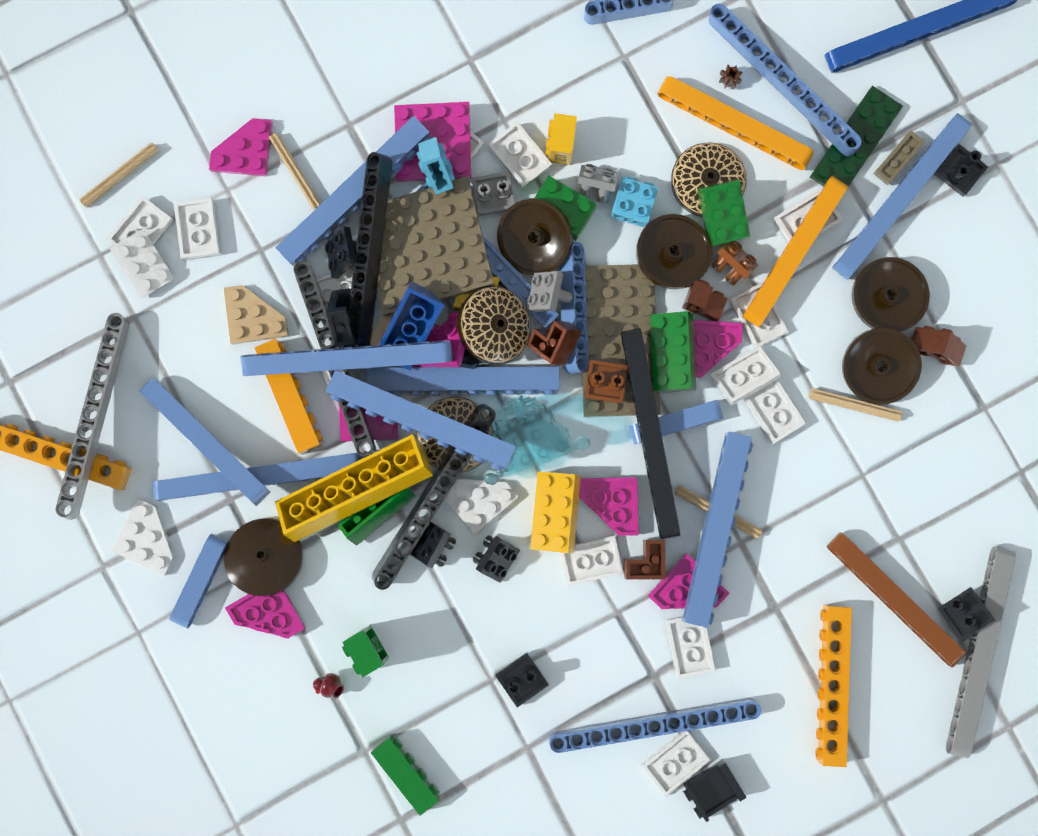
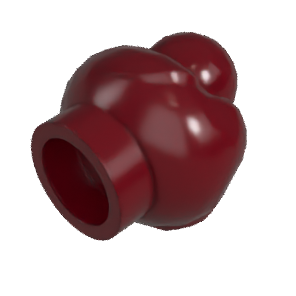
[313,673,344,698]

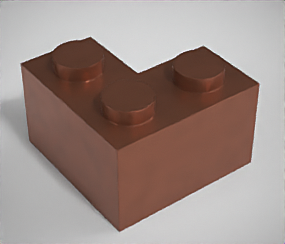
[682,280,728,321]
[527,321,582,365]
[912,326,966,367]
[624,540,666,580]

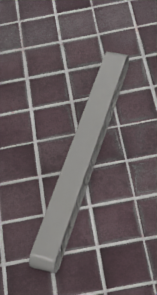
[55,313,129,520]
[946,546,1016,758]

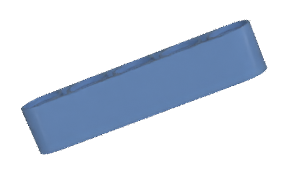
[584,0,674,25]
[629,400,723,445]
[169,533,228,629]

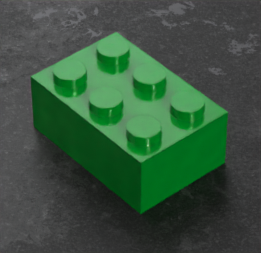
[534,175,597,241]
[697,180,750,246]
[342,624,390,678]

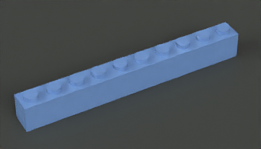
[275,116,432,266]
[366,367,559,396]
[325,370,517,471]
[682,431,753,628]

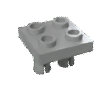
[577,164,618,204]
[472,171,515,216]
[527,271,573,312]

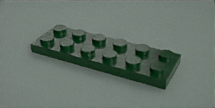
[810,85,903,187]

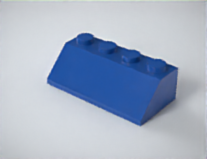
[378,281,445,371]

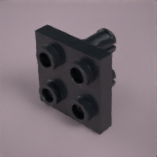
[934,144,988,197]
[325,226,357,279]
[410,522,456,568]
[473,535,520,583]
[938,587,996,642]
[495,652,549,708]

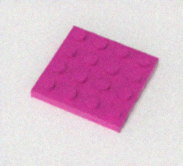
[394,101,472,182]

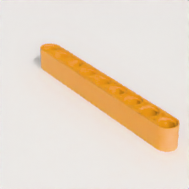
[657,76,814,170]
[742,176,848,327]

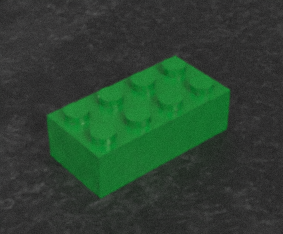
[650,311,696,393]

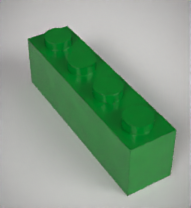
[338,487,416,546]
[371,735,440,816]

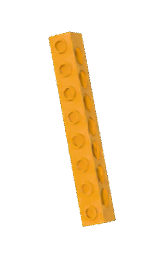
[0,423,132,490]
[815,605,852,767]

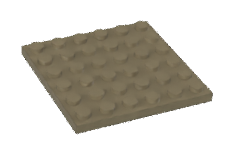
[360,177,495,317]

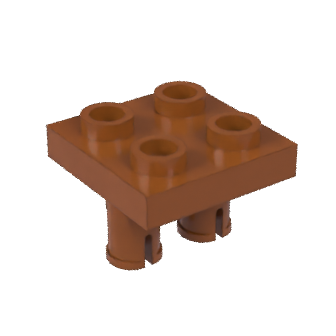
[712,241,758,286]
[584,360,627,404]

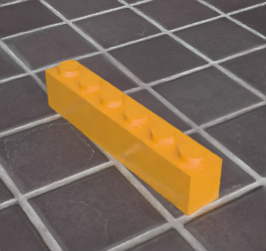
[254,338,323,455]

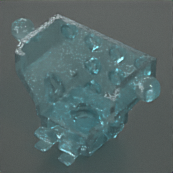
[483,395,590,485]

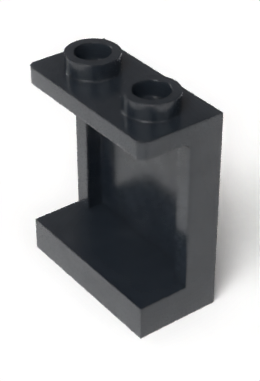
[326,289,355,347]
[683,759,747,822]

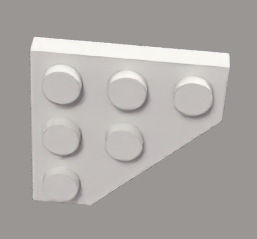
[445,478,518,534]
[112,498,175,576]

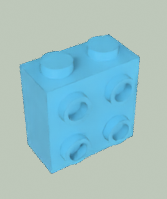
[417,137,455,195]
[610,176,658,228]

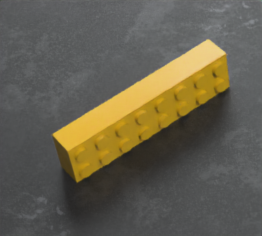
[275,434,433,542]

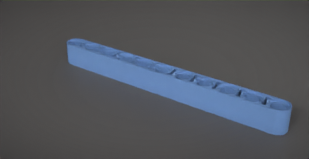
[708,3,861,156]
[832,113,973,280]
[240,341,453,376]
[152,453,362,501]
[549,699,761,753]

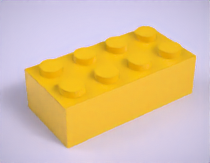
[530,471,581,553]

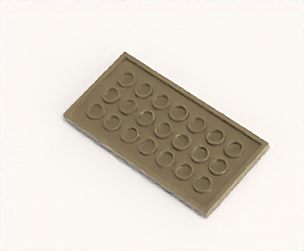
[582,264,660,417]

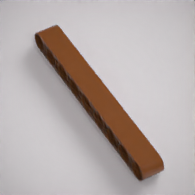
[826,532,966,668]

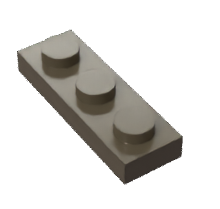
[873,130,925,185]

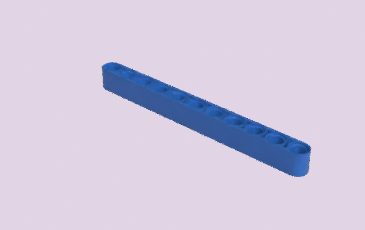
[824,0,1018,73]

